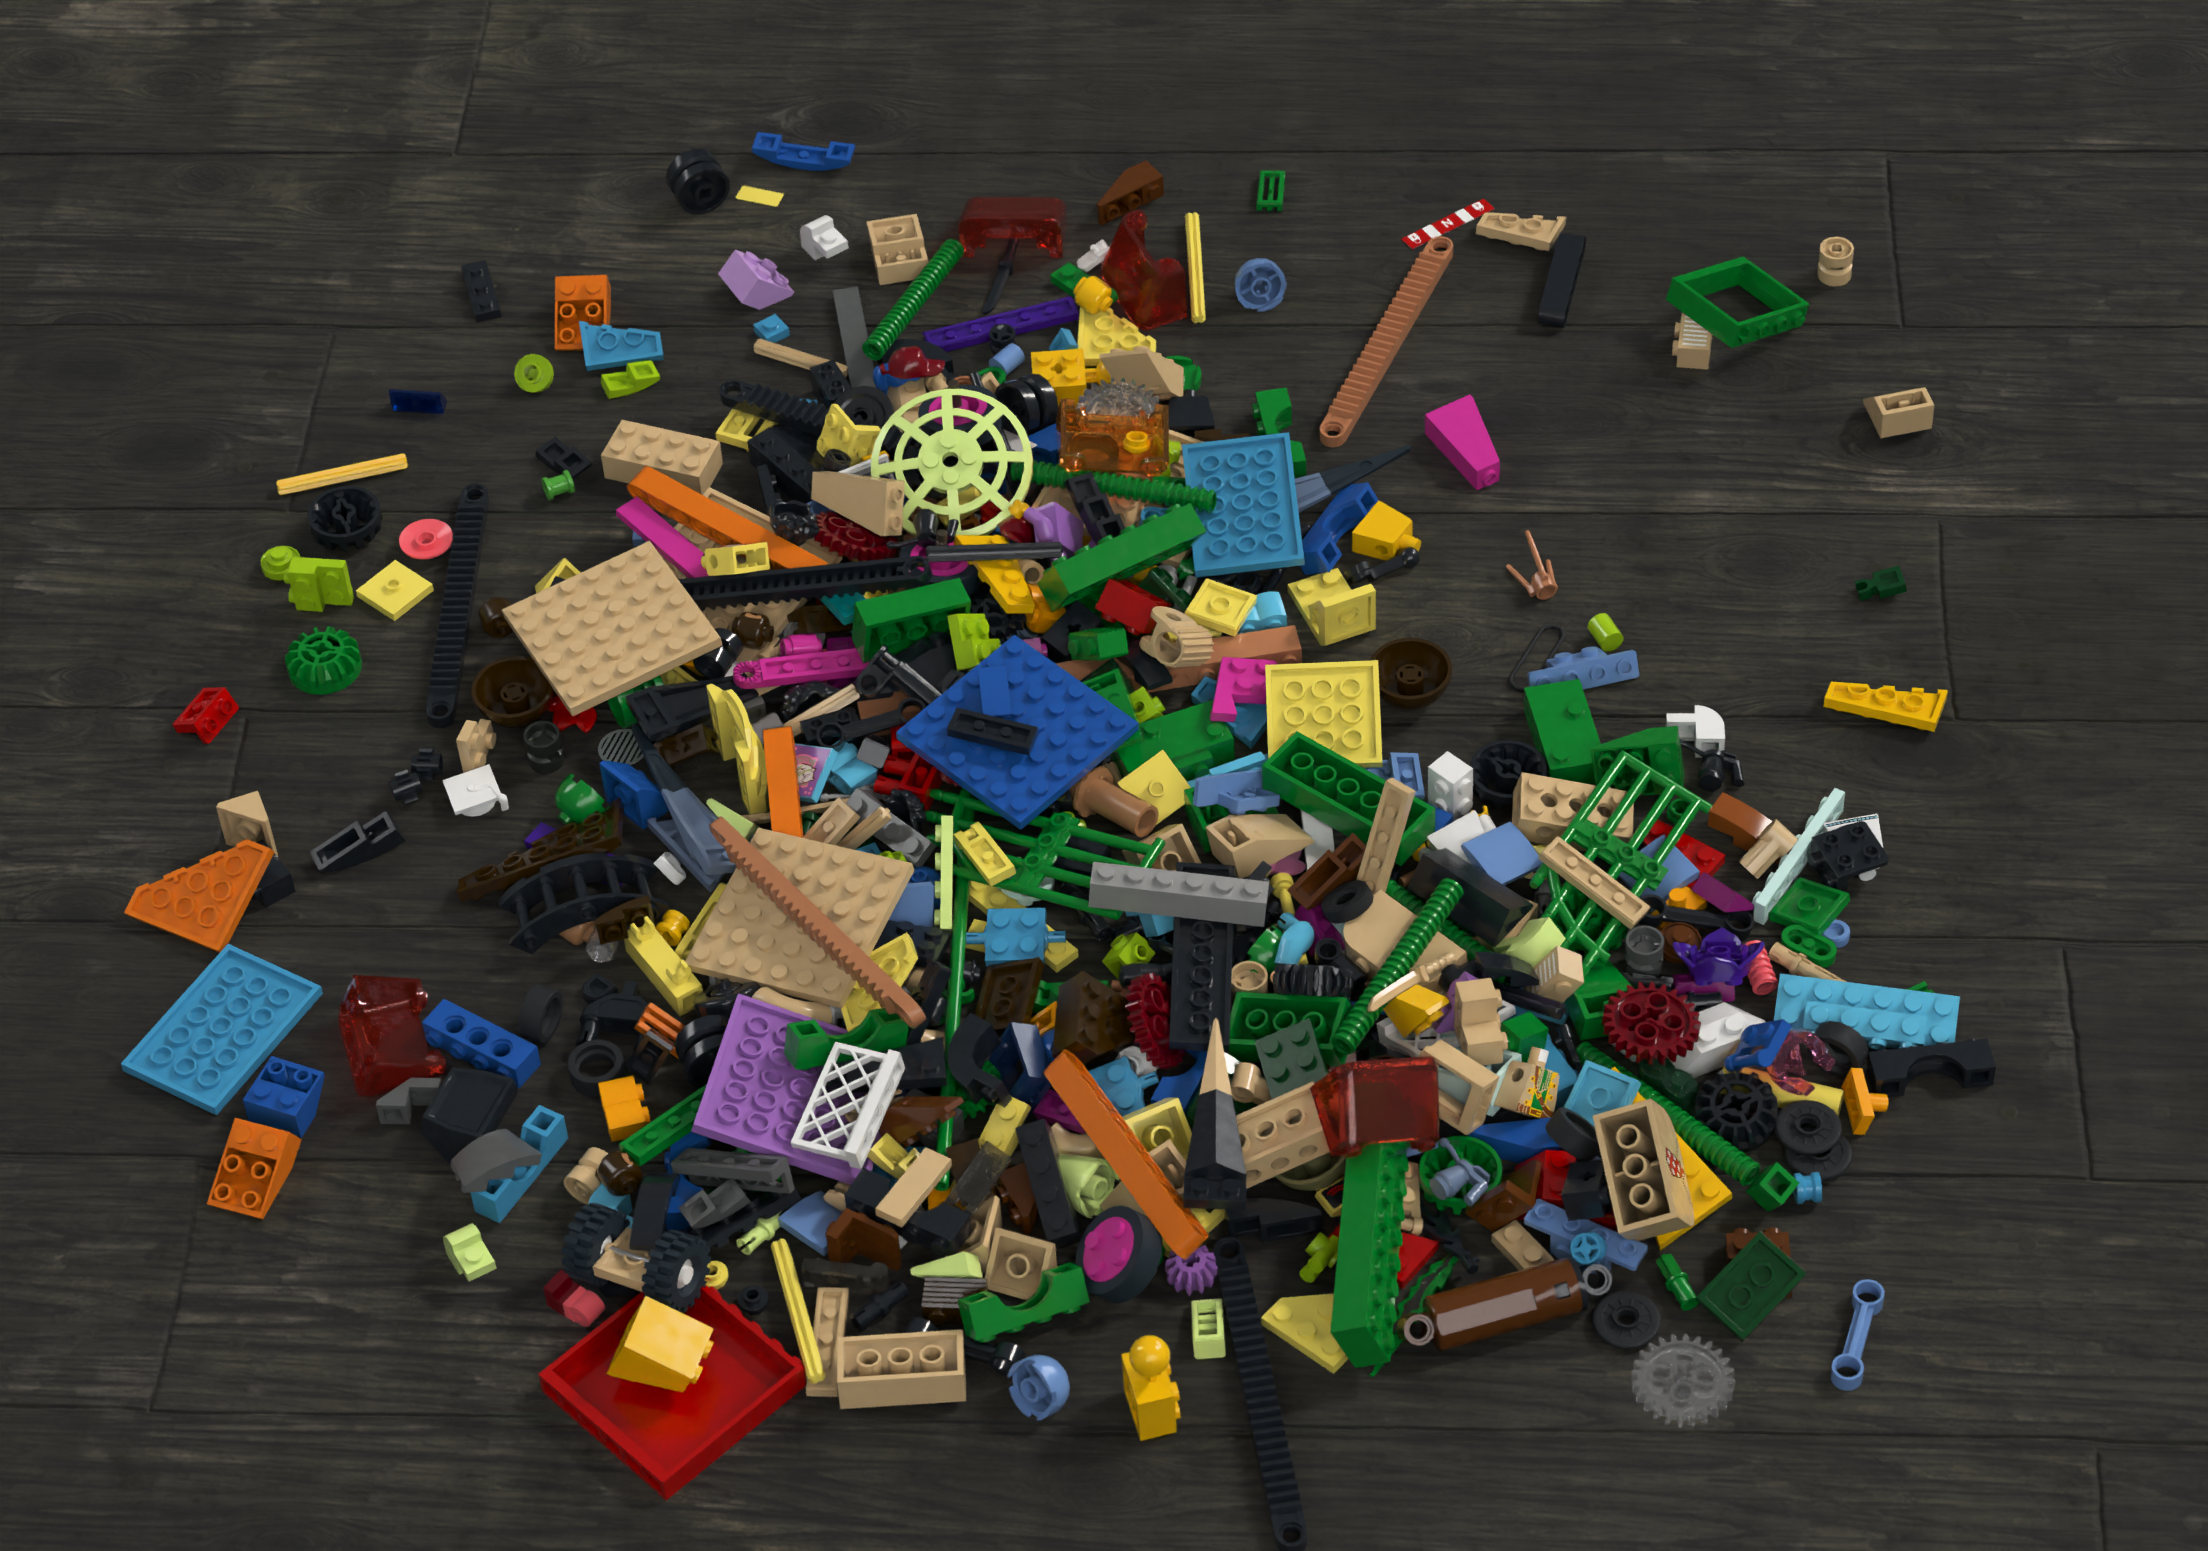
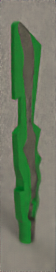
[1366,1253,1459,1377]

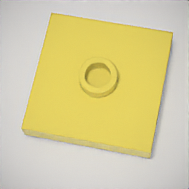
[356,560,434,621]
[1185,578,1257,637]
[1117,750,1191,826]

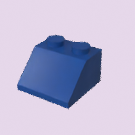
[599,760,669,830]

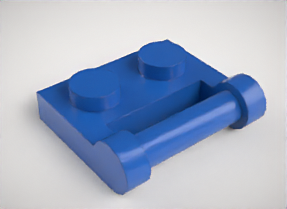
[1724,1019,1792,1073]

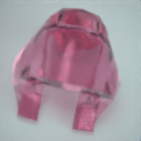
[1766,1029,1836,1097]

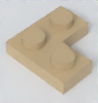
[456,719,496,773]

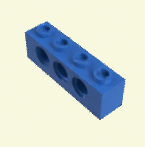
[422,999,541,1088]

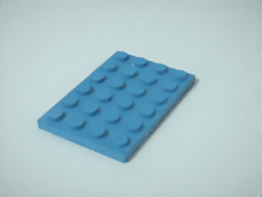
[1182,432,1305,578]
[121,944,323,1115]

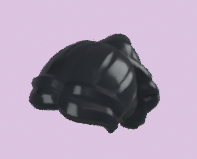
[768,500,820,547]
[779,681,845,723]
[874,789,927,853]

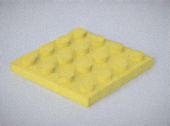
[1265,660,1383,768]

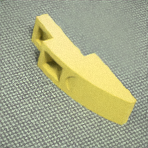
[950,1097,1031,1209]

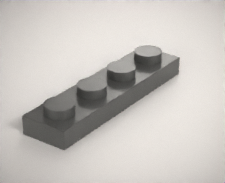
[846,788,936,867]

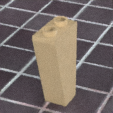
[811,471,905,536]

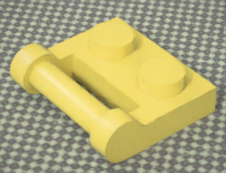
[716,408,778,452]

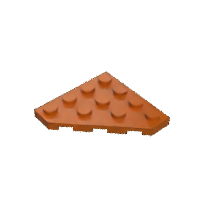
[124,839,275,953]

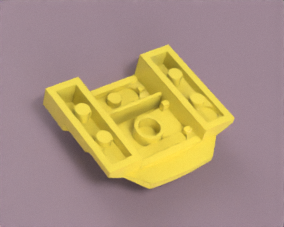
[706,684,770,814]

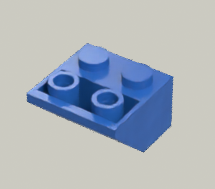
[243,1056,325,1138]

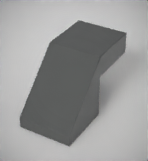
[376,1078,442,1124]

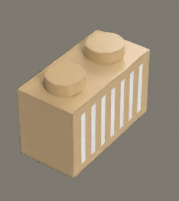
[1672,312,1712,370]
[1524,946,1584,1002]

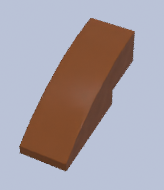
[1708,792,1792,865]

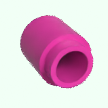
[780,633,822,657]

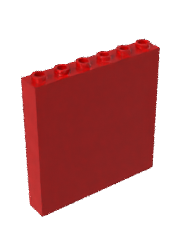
[538,1285,806,1501]

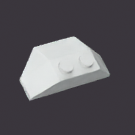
[1659,1002,1765,1086]

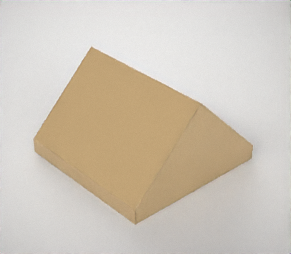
[216,791,278,857]
[945,1196,1002,1273]
[985,1227,1057,1300]

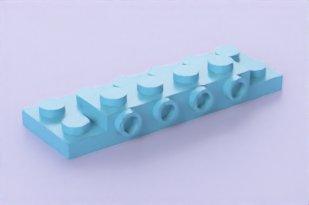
[1774,974,1960,1050]

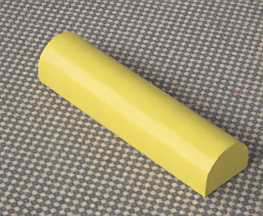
[1720,1066,1844,1115]

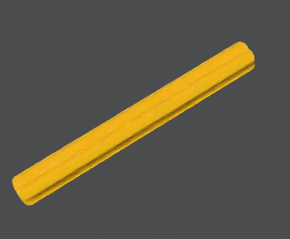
[276,453,408,495]

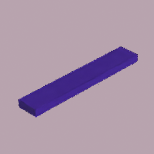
[923,296,1079,352]

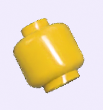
[1073,276,1113,315]

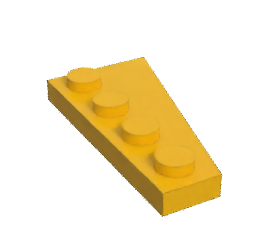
[1823,682,1948,732]

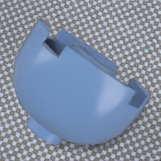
[1234,258,1287,312]
[1008,1355,1070,1420]

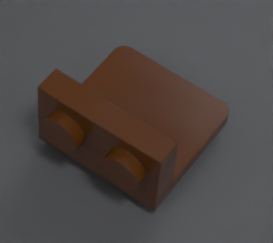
[1465,1159,1541,1232]
[825,1208,902,1275]

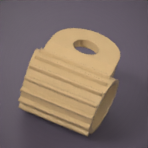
[1139,606,1214,668]

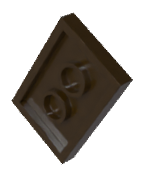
[975,957,1044,1037]

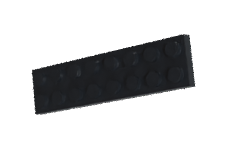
[1169,862,1235,1053]

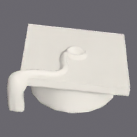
[442,764,509,817]

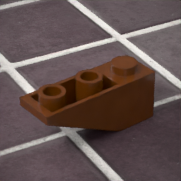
[1097,160,1164,225]
[878,1096,964,1149]

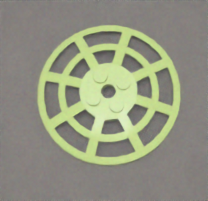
[871,389,1033,536]

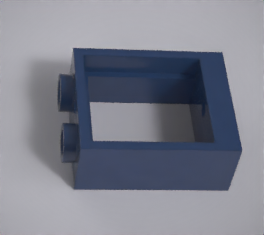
[986,1022,1051,1118]

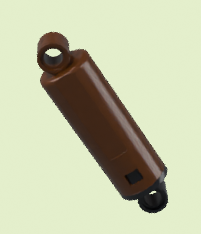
[1397,1256,1612,1351]

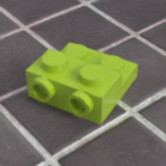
[284,557,354,612]
[947,614,1001,672]

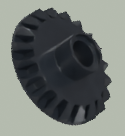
[834,386,894,428]

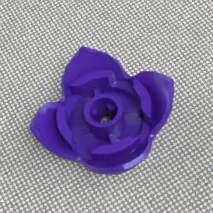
[1673,927,1765,986]

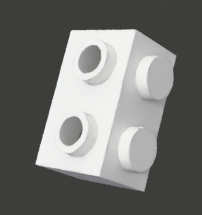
[1428,751,1473,822]

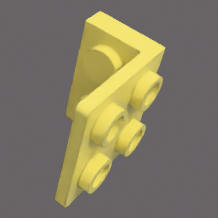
[816,404,881,467]

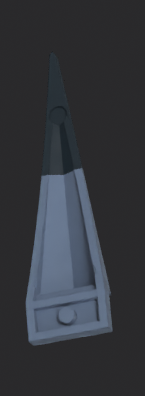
[1295,445,1412,513]
[631,723,736,875]

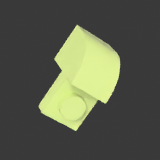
[1492,917,1566,968]
[443,1223,497,1282]

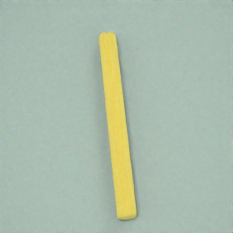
[1185,212,1206,323]
[771,1238,825,1384]

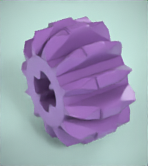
[1165,1245,1217,1296]

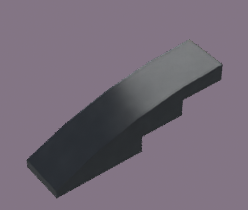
[1065,472,1125,546]

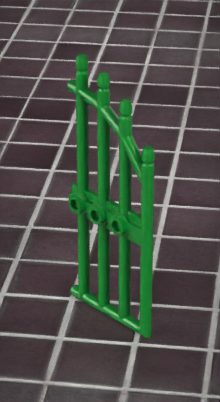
[1530,750,1713,977]
[925,787,1166,920]

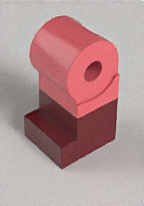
[543,1269,605,1327]

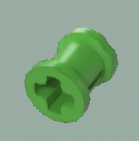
[541,470,575,501]

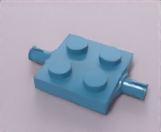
[966,908,1066,966]
[1088,1056,1159,1117]

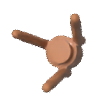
[1506,530,1558,600]

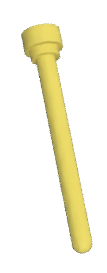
[1270,873,1309,965]

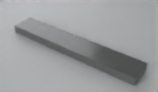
[832,287,876,388]

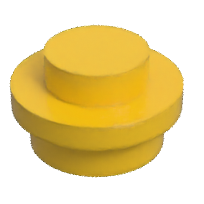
[1123,431,1150,454]

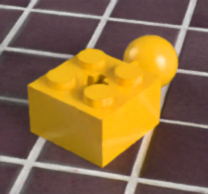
[1031,349,1119,410]
[1121,1335,1181,1441]

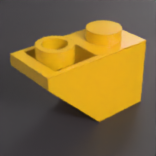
[1384,984,1450,1038]

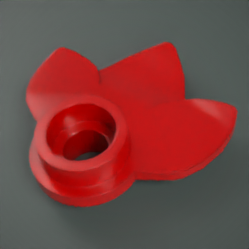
[548,695,597,734]

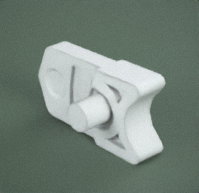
[1077,239,1114,272]

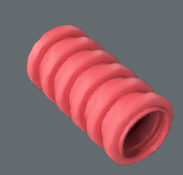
[1742,940,1778,995]

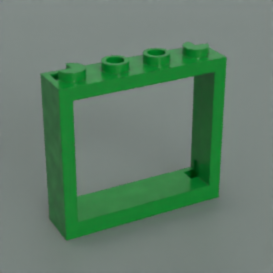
[1666,256,1809,348]

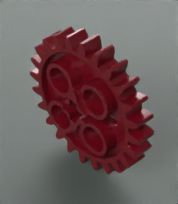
[814,510,898,561]
[1125,973,1186,1070]
[1602,982,1701,1065]

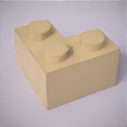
[1453,978,1508,1065]

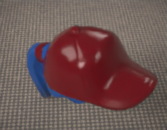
[873,346,945,395]
[992,516,1035,543]

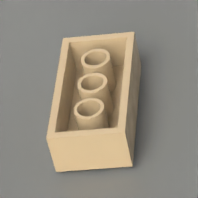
[601,420,723,495]

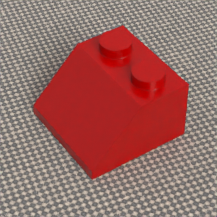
[1095,578,1171,636]
[1514,1150,1576,1220]

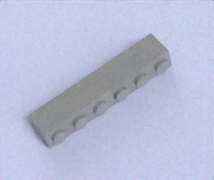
[1088,862,1269,927]

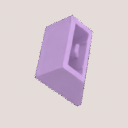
[718,250,794,310]

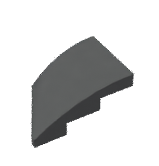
[450,1129,542,1193]

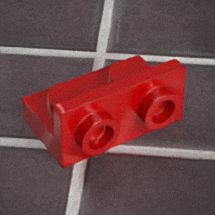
[172,687,239,744]

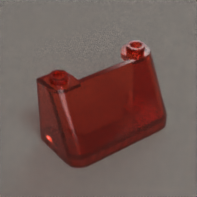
[958,197,1067,258]
[1101,209,1187,330]
[338,975,446,1097]
[1310,1057,1440,1158]

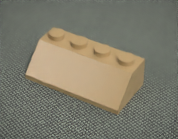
[837,1329,966,1409]

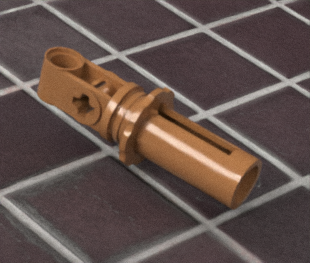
[1070,766,1159,837]

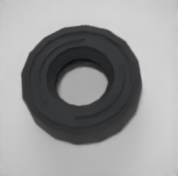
[1321,880,1374,924]

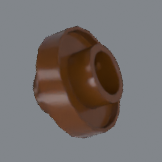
[1661,922,1701,964]

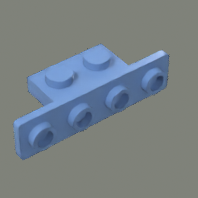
[1528,647,1639,689]
[1193,769,1280,815]
[1524,1199,1648,1274]

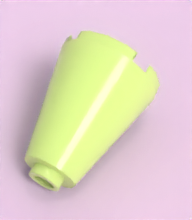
[1059,1153,1119,1218]

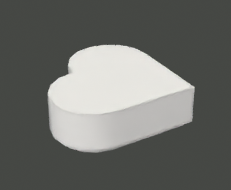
[653,852,686,885]

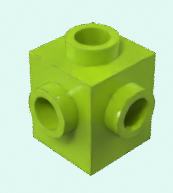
[1130,686,1166,723]
[1102,932,1155,980]

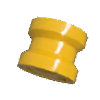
[655,910,690,946]

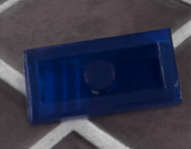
[389,389,447,414]

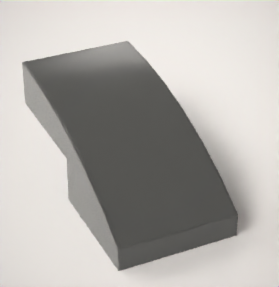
[678,1179,751,1230]

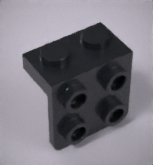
[1808,821,1889,893]

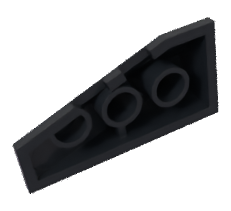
[847,632,968,702]

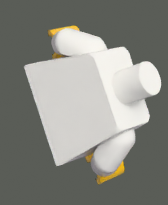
[1412,806,1496,870]

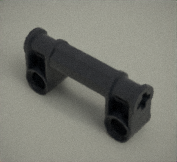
[856,645,942,708]

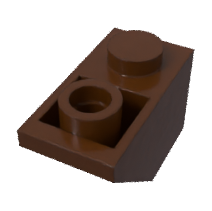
[996,1162,1039,1235]

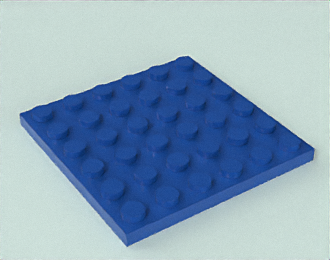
[896,635,1139,830]

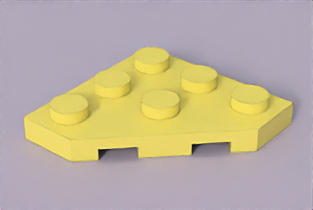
[1077,307,1156,366]
[841,932,918,1032]
[1261,1294,1348,1374]

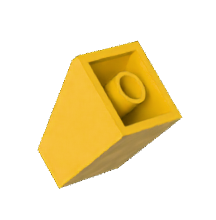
[606,1296,714,1392]

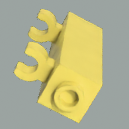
[624,916,703,1016]

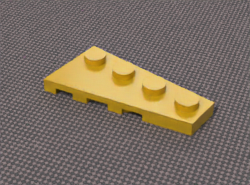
[953,535,1035,614]

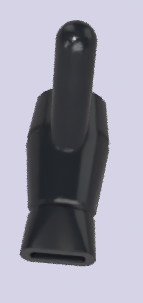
[1119,963,1172,994]

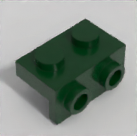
[1137,567,1192,614]

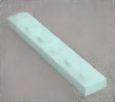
[1752,788,1845,925]

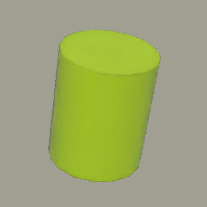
[1587,613,1623,652]

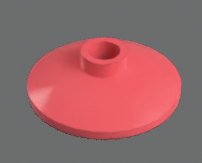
[399,519,453,559]

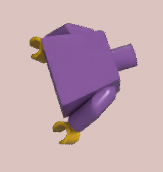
[1008,499,1084,567]

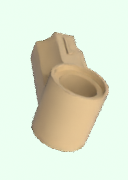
[1739,819,1798,879]
[1230,1062,1272,1105]

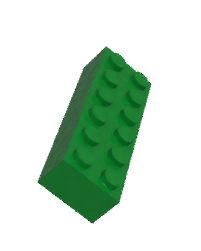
[1037,503,1206,612]
[1262,731,1436,866]

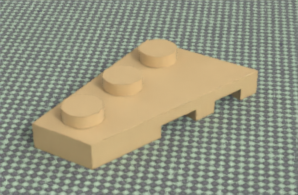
[1476,212,1566,251]

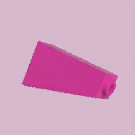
[1425,395,1500,490]

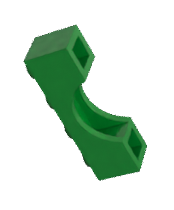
[1251,388,1306,478]
[784,1008,908,1070]
[957,1262,1090,1342]

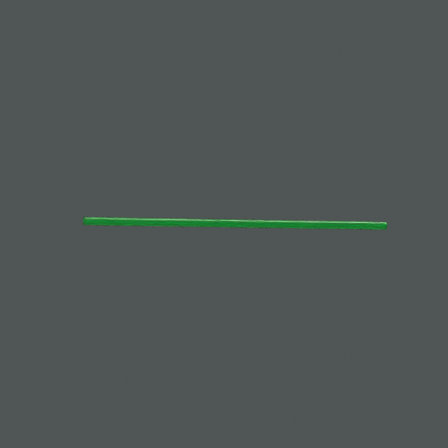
[934,794,976,1191]

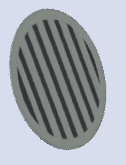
[598,729,644,765]

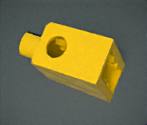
[1352,500,1421,561]

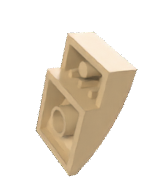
[867,214,928,285]

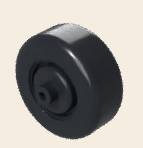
[693,978,761,1018]

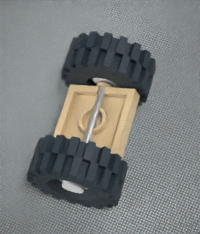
[561,1203,711,1313]

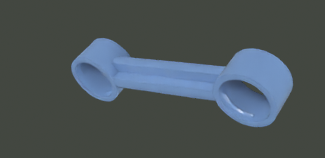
[1831,1279,1884,1391]

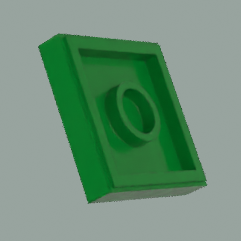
[1768,877,1850,935]

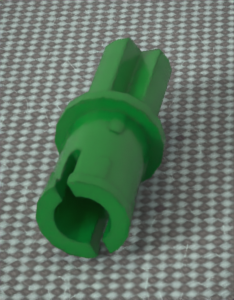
[1656,1253,1698,1311]

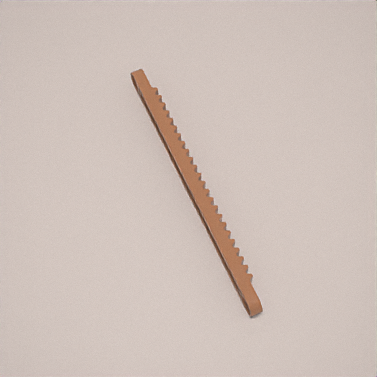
[1320,236,1453,448]
[708,816,926,1029]

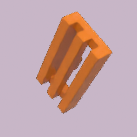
[634,1002,685,1058]

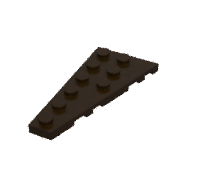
[457,798,624,902]

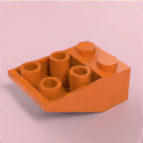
[555,275,611,351]
[207,1118,302,1219]

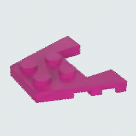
[1209,657,1277,722]

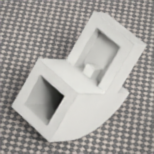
[800,215,848,260]
[1666,705,1725,758]

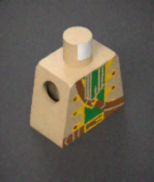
[1494,1047,1560,1119]

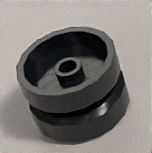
[666,149,730,214]
[994,373,1059,436]
[674,1015,729,1089]

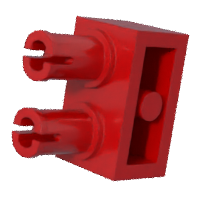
[874,753,943,812]

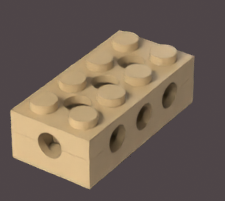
[1512,772,1634,852]
[1236,1082,1341,1189]

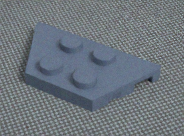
[647,808,725,892]

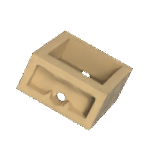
[1408,1039,1500,1135]

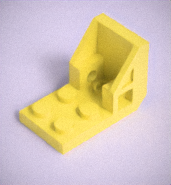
[1288,568,1376,646]

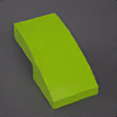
[600,360,660,399]

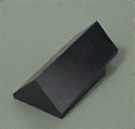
[1407,848,1533,948]

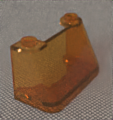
[1056,399,1169,477]

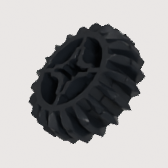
[1272,964,1354,998]

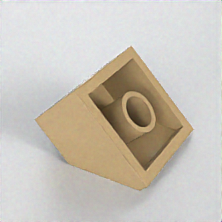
[1122,824,1201,871]

